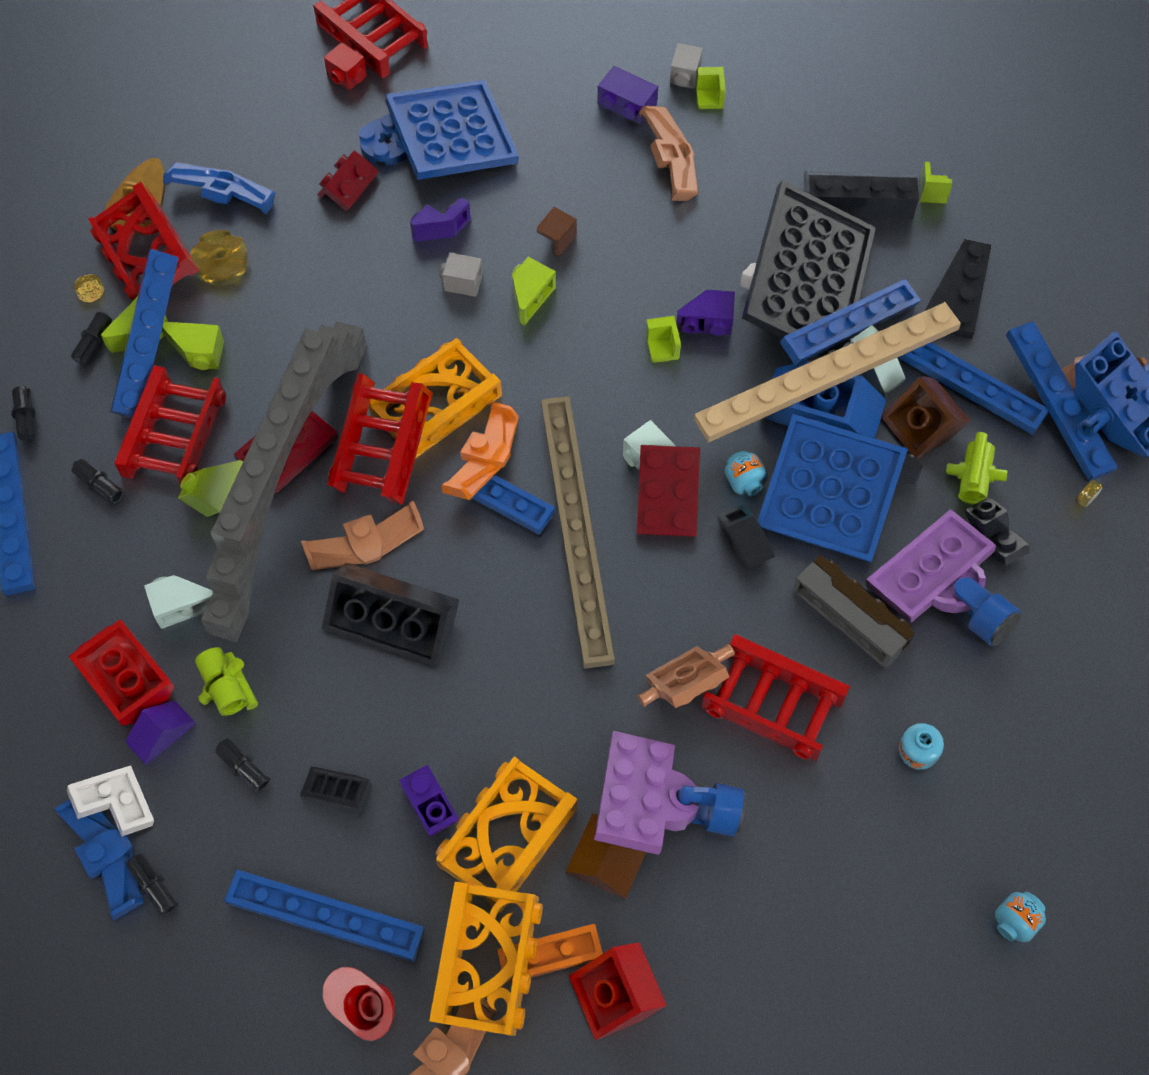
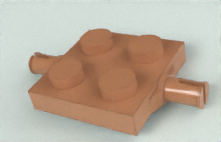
[637,644,735,708]

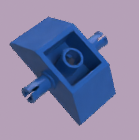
[1075,331,1149,458]
[763,351,886,439]

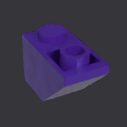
[676,289,735,336]
[399,764,459,837]

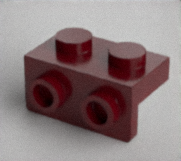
[317,150,379,211]

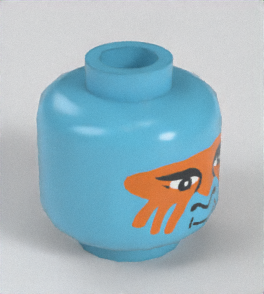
[724,451,768,496]
[898,723,944,770]
[995,892,1046,943]

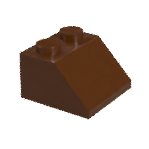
[881,376,970,459]

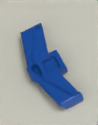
[163,162,276,214]
[54,799,144,921]

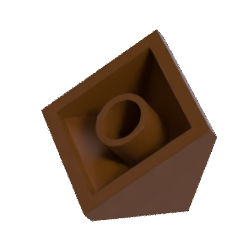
[565,814,646,900]

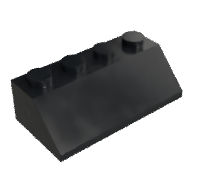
[804,171,919,220]
[321,563,459,667]

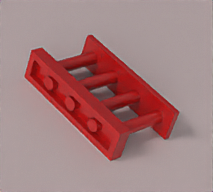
[313,0,428,79]
[114,365,226,484]
[328,373,433,505]
[701,634,850,761]

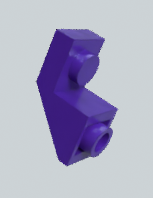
[410,197,471,242]

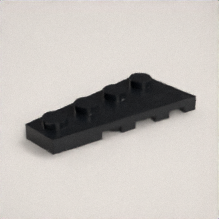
[925,239,991,339]

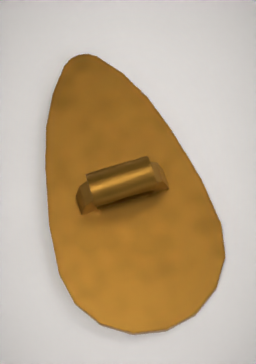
[105,158,165,234]

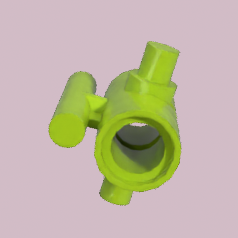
[946,432,1008,504]
[195,647,258,716]

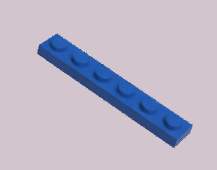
[110,249,179,418]
[779,279,921,366]
[1006,321,1118,482]
[897,342,1050,435]
[0,431,36,596]
[224,870,425,962]

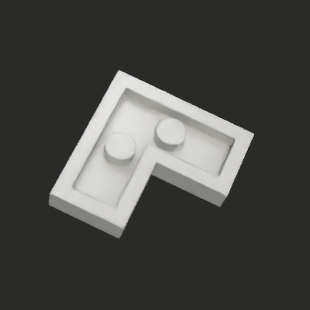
[67,765,154,837]

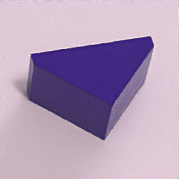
[125,700,196,765]

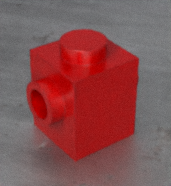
[324,42,367,90]

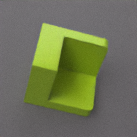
[696,67,726,109]
[919,161,952,204]
[645,316,681,363]

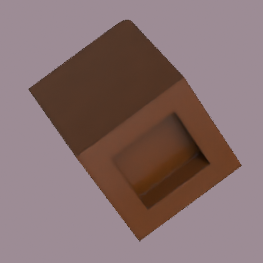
[537,207,577,256]

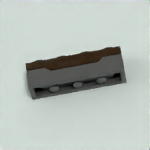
[793,554,915,669]

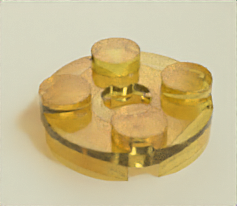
[191,230,248,282]

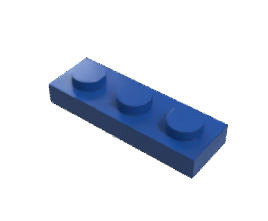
[472,475,555,535]

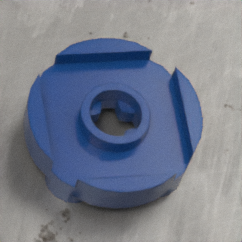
[359,114,408,165]

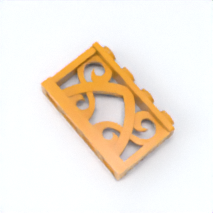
[369,338,502,459]
[436,756,578,913]
[429,881,543,1036]

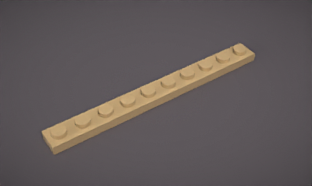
[694,302,961,443]

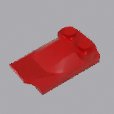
[68,619,175,726]

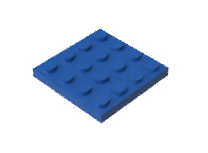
[385,80,519,180]
[758,414,908,563]

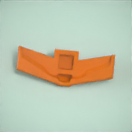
[441,402,519,500]

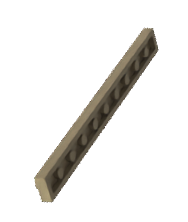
[541,396,615,669]

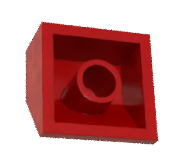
[569,942,667,1040]

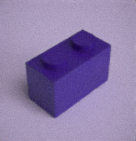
[597,65,658,124]

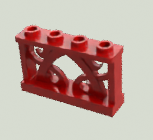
[88,181,200,301]

